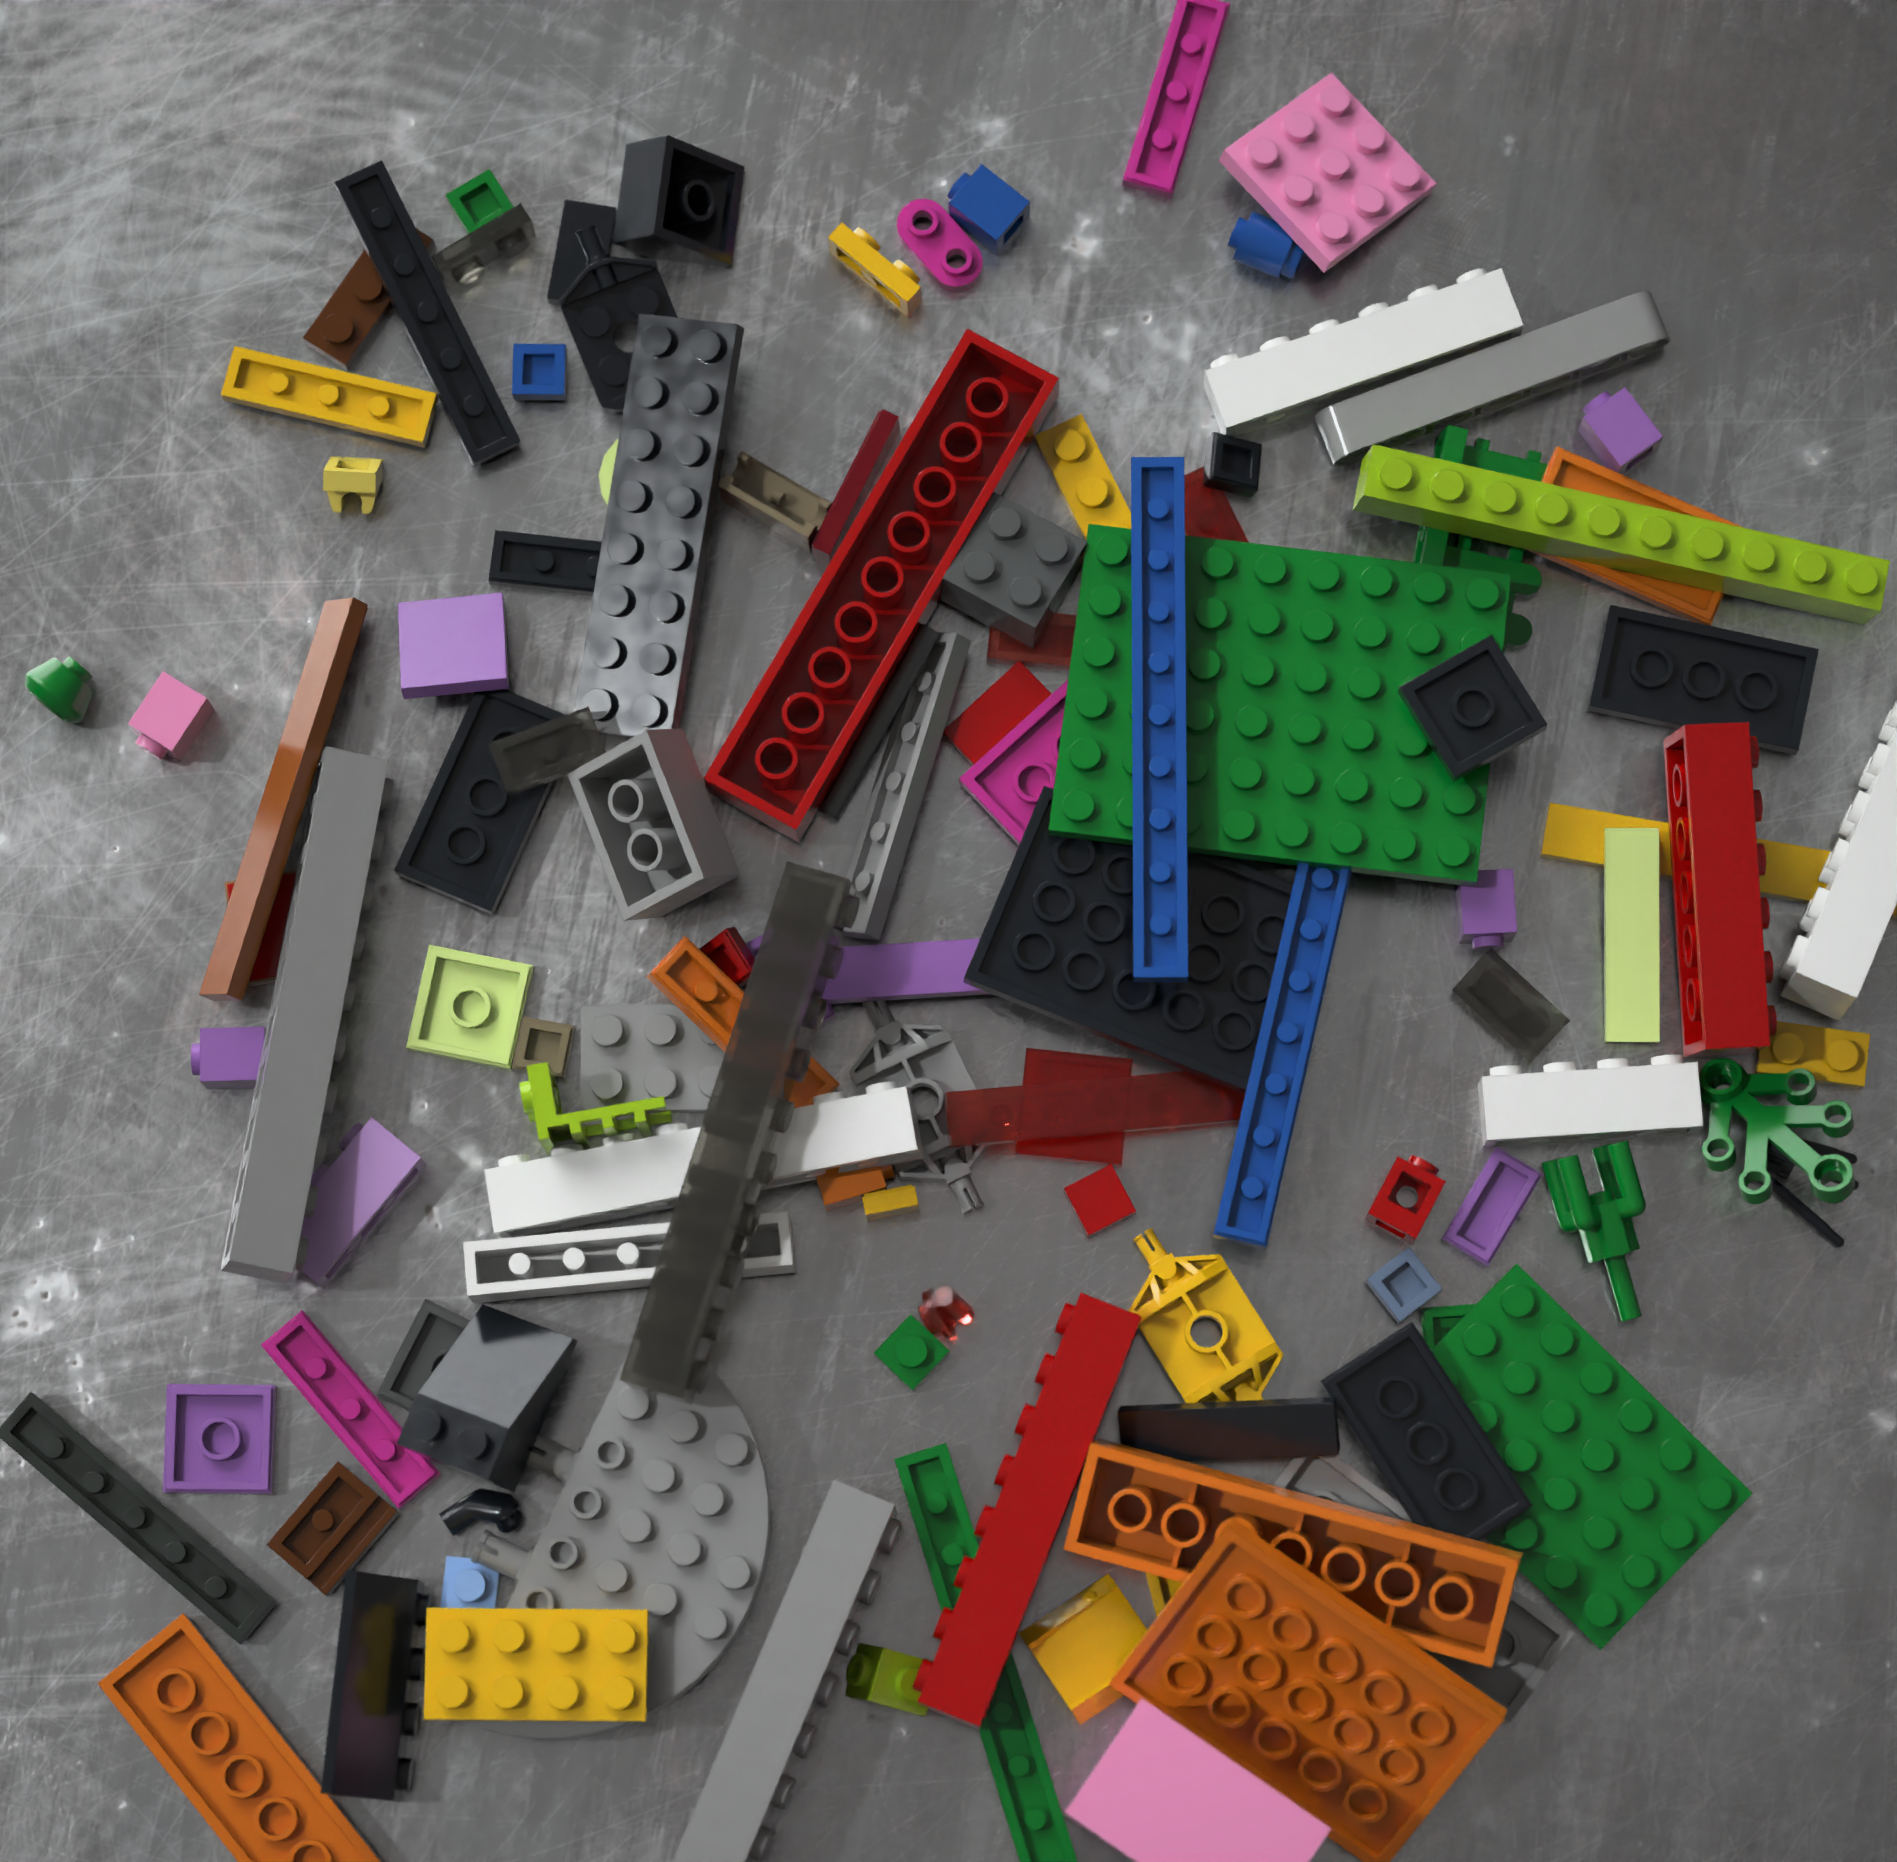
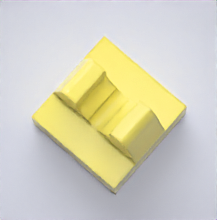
[323,456,383,514]

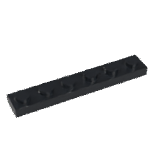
[334,160,521,466]

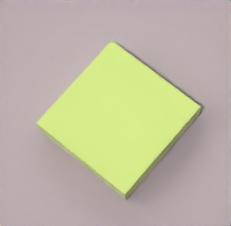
[406,945,535,1071]

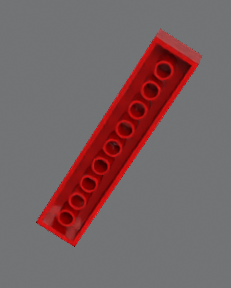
[703,328,1059,842]

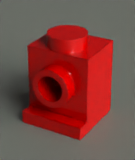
[1365,1155,1446,1245]

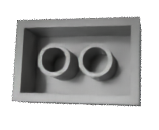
[567,728,740,921]

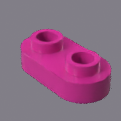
[897,199,983,293]

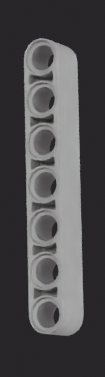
[1314,291,1671,467]

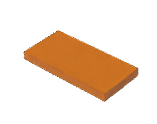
[1526,446,1742,626]

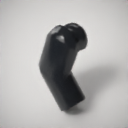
[439,1488,523,1536]

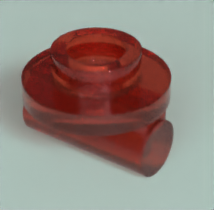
[918,1286,974,1339]

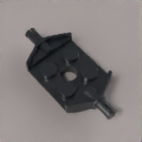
[559,224,678,412]

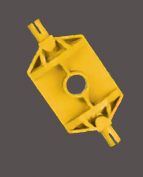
[1129,1228,1284,1403]

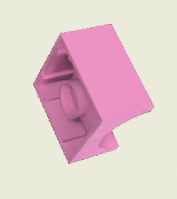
[1064,1699,1331,1862]

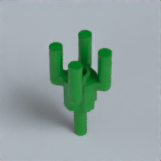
[1542,1140,1646,1321]

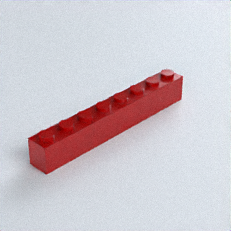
[912,1292,1142,1730]

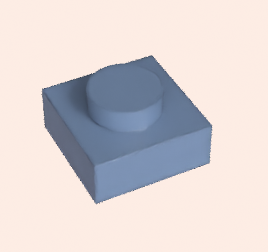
[1365,1247,1442,1324]

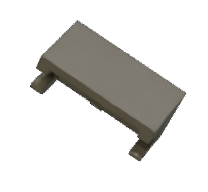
[718,451,832,552]

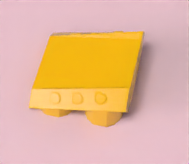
[1019,1573,1147,1725]

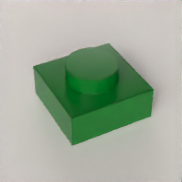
[445,168,518,243]
[874,1314,950,1392]

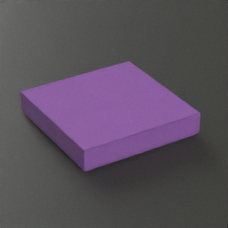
[398,592,509,699]
[163,1384,277,1495]

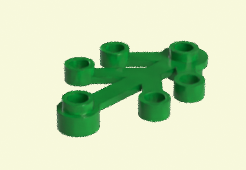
[1699,1058,1855,1204]

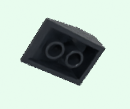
[397,1304,577,1492]

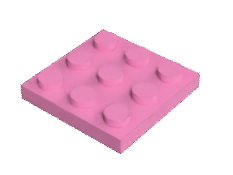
[1218,72,1437,273]

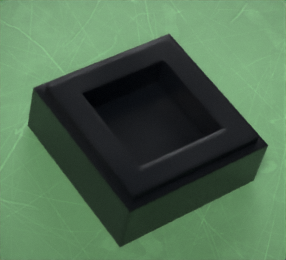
[1202,432,1262,498]

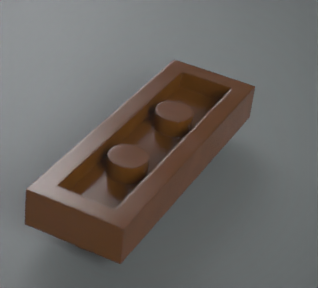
[303,228,436,371]

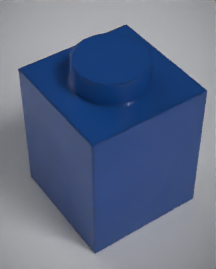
[947,164,1030,256]

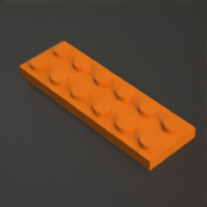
[97,1613,383,1862]

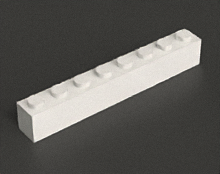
[484,1081,924,1238]

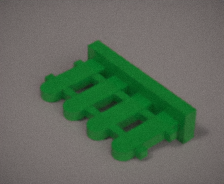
[1412,425,1547,654]

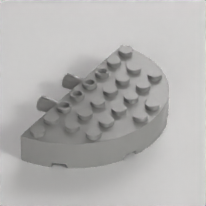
[464,1319,771,1740]

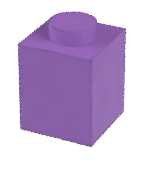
[1578,387,1663,475]
[1456,869,1517,951]
[191,1027,266,1090]

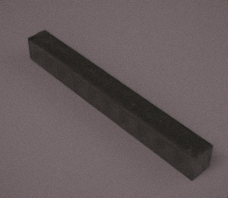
[620,861,860,1405]

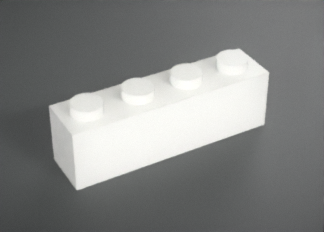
[1477,1055,1703,1148]

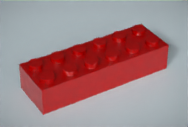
[1663,722,1777,1058]

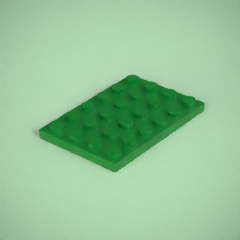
[1431,1263,1753,1650]

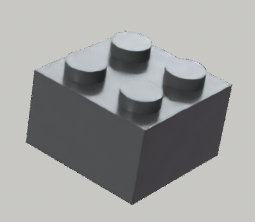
[941,492,1087,650]

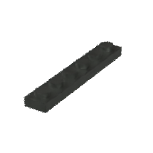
[0,1392,277,1645]

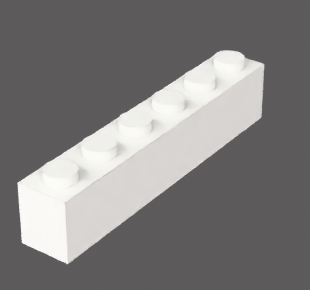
[1203,268,1524,438]
[463,1211,796,1303]

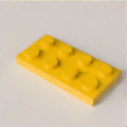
[424,1608,649,1722]

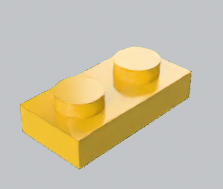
[828,222,922,318]
[1755,1021,1870,1090]

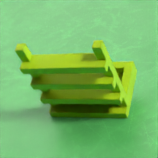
[520,1062,673,1156]

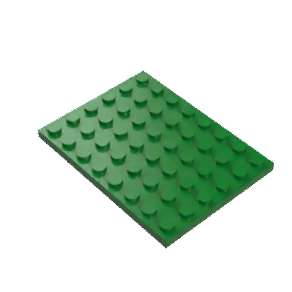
[1048,524,1512,887]

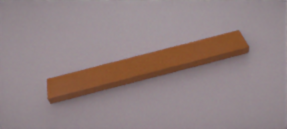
[199,597,368,1001]

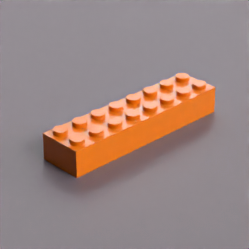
[1063,1438,1523,1668]

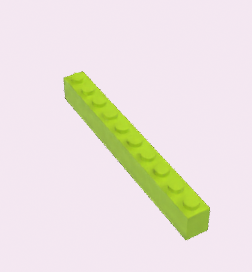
[1352,444,1890,625]

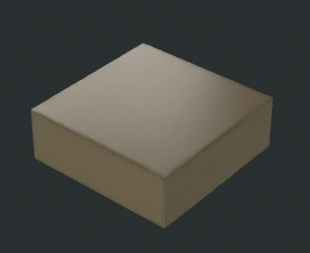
[512,1016,576,1081]

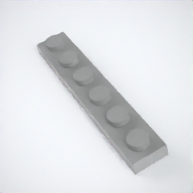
[829,632,971,940]

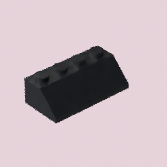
[320,1570,432,1802]

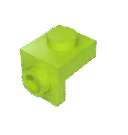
[845,1643,927,1717]

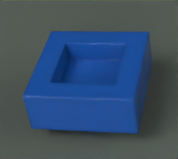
[512,344,567,400]

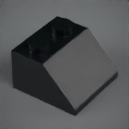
[613,135,744,267]

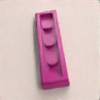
[1122,0,1230,199]
[261,1310,442,1510]

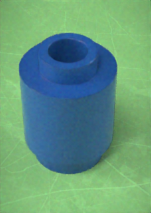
[1227,211,1304,279]

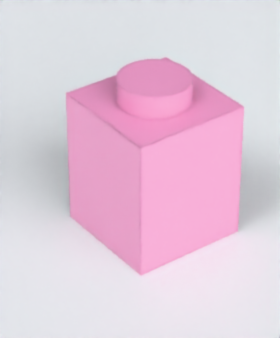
[128,671,215,762]

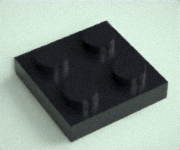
[1398,635,1548,783]

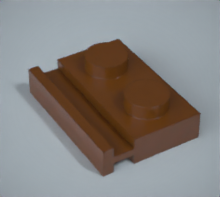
[266,1461,399,1597]

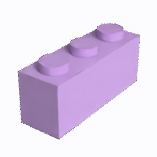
[300,1117,427,1289]

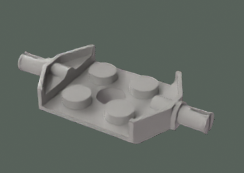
[849,1001,997,1214]

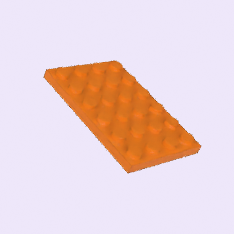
[1109,1518,1507,1862]

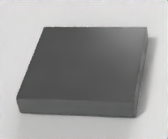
[376,1298,470,1412]

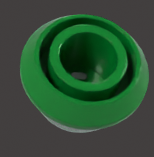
[24,656,94,724]

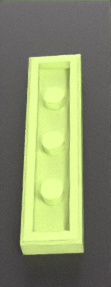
[1604,828,1660,1043]

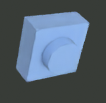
[440,1556,501,1608]

